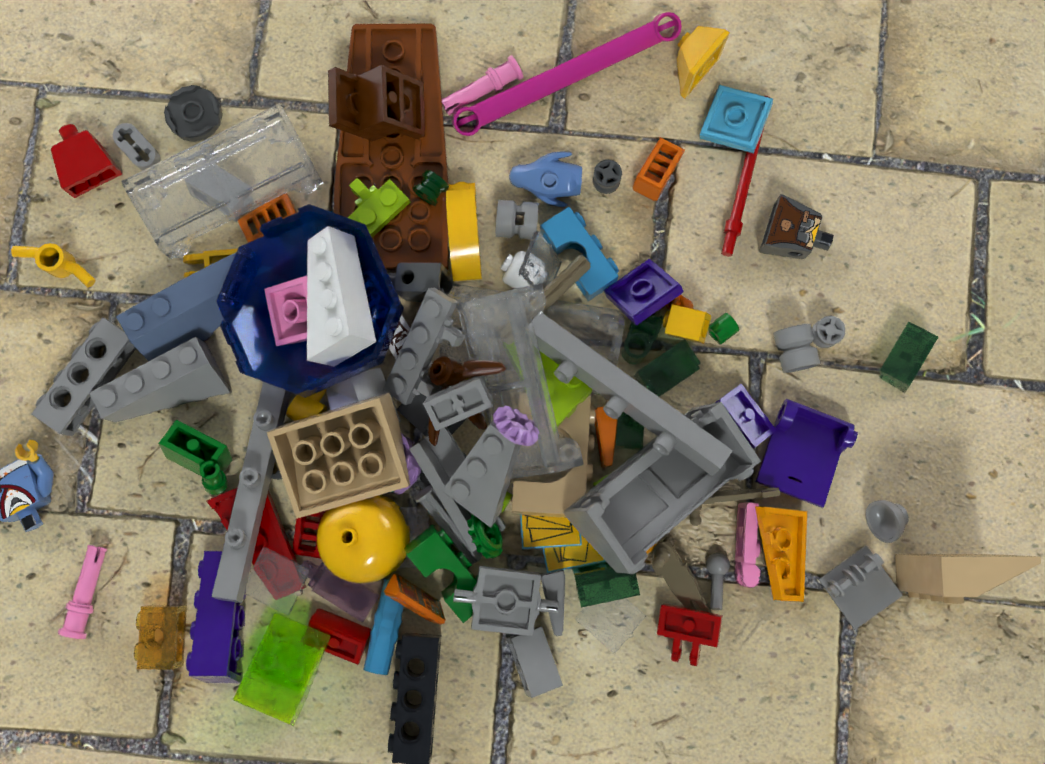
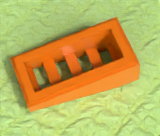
[633,137,685,201]
[238,192,301,245]
[594,406,618,468]

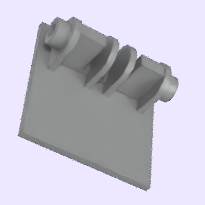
[818,546,903,630]

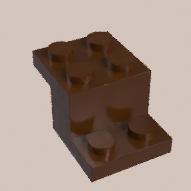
[328,65,425,141]

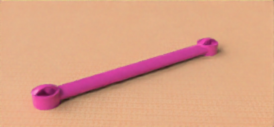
[452,12,682,136]

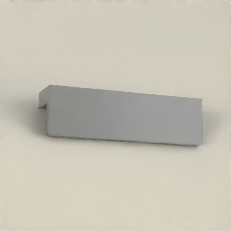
[409,427,506,552]

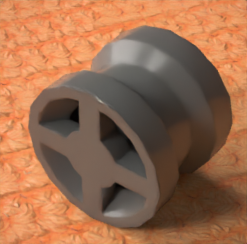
[592,159,622,194]

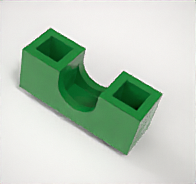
[404,524,478,623]

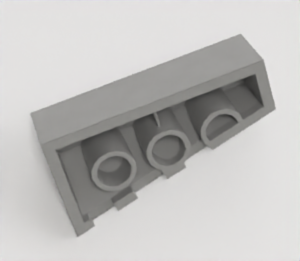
[89,337,232,423]

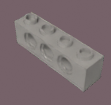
[31,317,136,436]

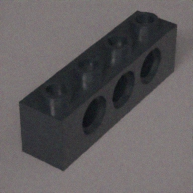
[388,633,442,764]

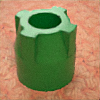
[708,313,740,345]

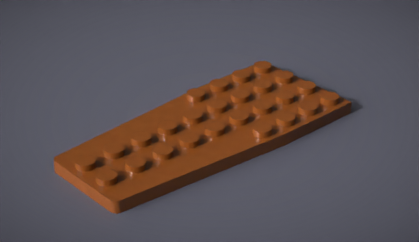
[333,23,449,270]

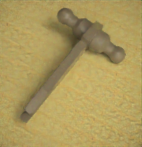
[690,487,780,526]
[652,537,711,613]

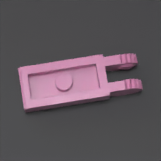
[735,502,760,588]

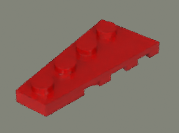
[207,487,307,600]

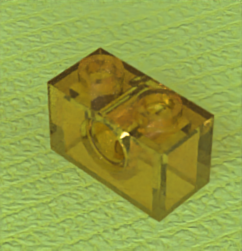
[134,604,187,670]

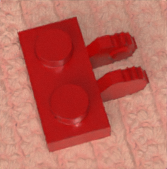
[657,603,723,667]

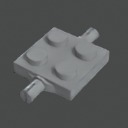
[453,566,559,636]

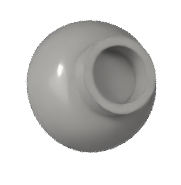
[866,500,909,543]

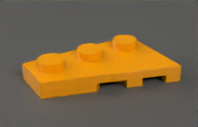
[755,506,807,602]

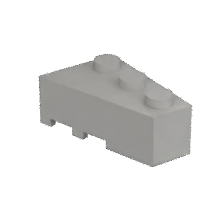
[442,421,521,528]

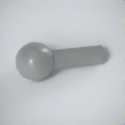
[706,553,730,610]

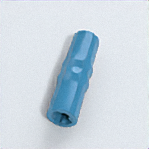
[363,579,404,675]

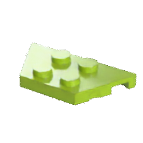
[503,338,592,436]

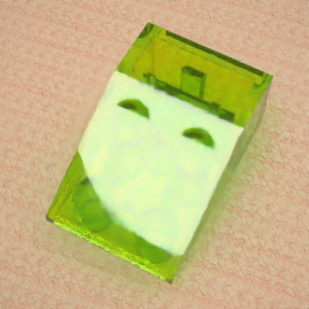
[233,612,331,726]

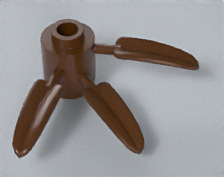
[428,356,507,446]

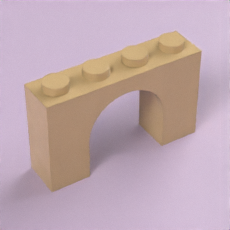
[512,393,596,518]

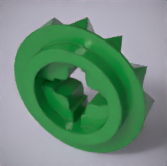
[467,514,502,559]

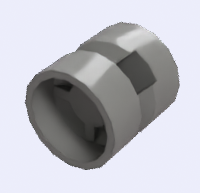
[496,200,539,240]
[773,324,821,373]

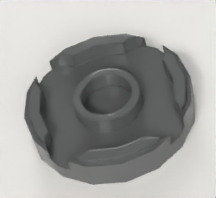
[164,85,223,142]

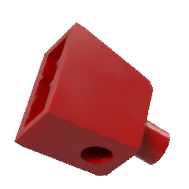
[51,124,122,198]

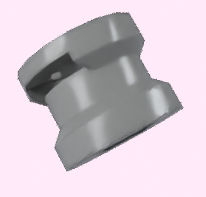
[812,316,846,348]

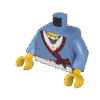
[0,440,54,532]

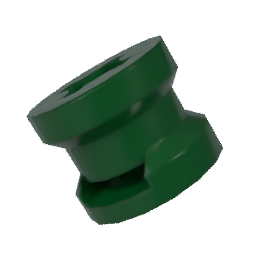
[412,170,449,206]

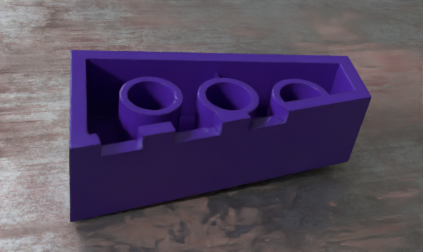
[186,551,247,683]

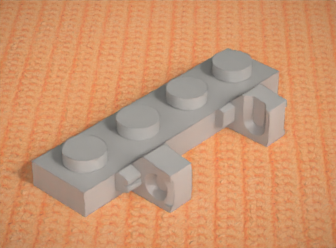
[383,287,466,405]

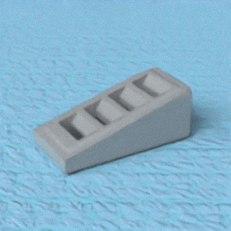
[541,570,565,637]

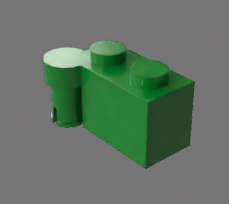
[158,420,233,495]

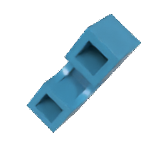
[540,207,619,302]

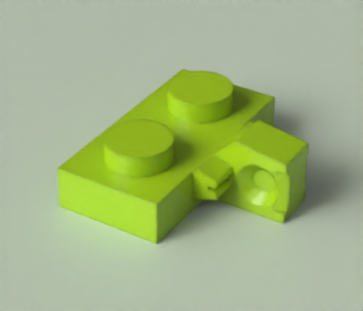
[347,178,411,241]

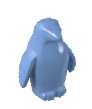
[509,151,582,207]

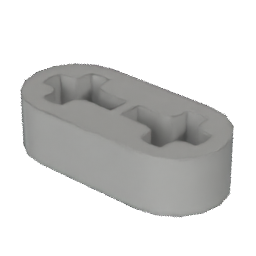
[113,123,161,172]

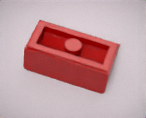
[303,608,371,665]

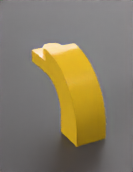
[446,182,482,281]

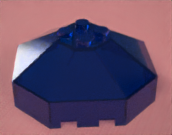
[216,204,404,398]

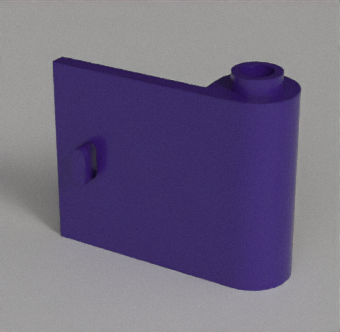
[755,399,858,508]

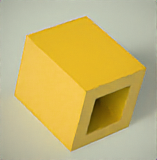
[663,304,712,344]

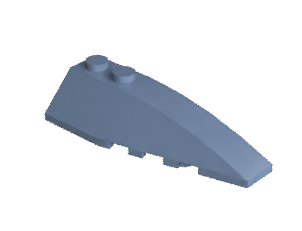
[116,233,293,362]

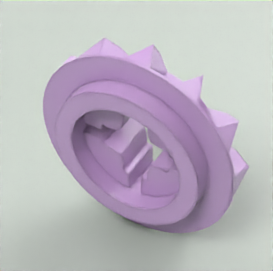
[493,405,539,446]

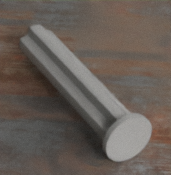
[414,485,483,564]

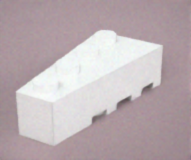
[307,226,376,367]

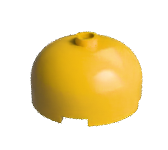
[317,495,410,583]

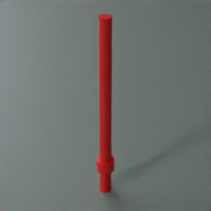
[721,96,770,257]

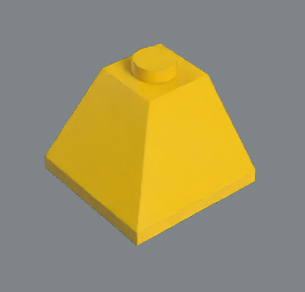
[677,26,730,99]

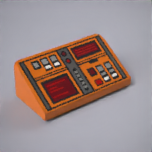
[384,574,446,625]

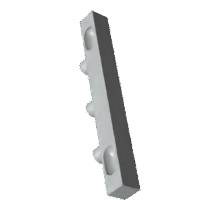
[522,311,733,476]
[212,368,294,603]

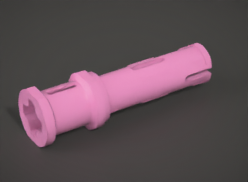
[442,55,524,116]
[58,545,107,639]

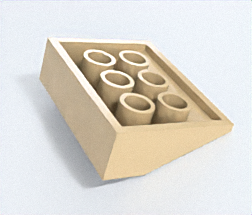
[266,393,410,519]
[895,554,1041,604]

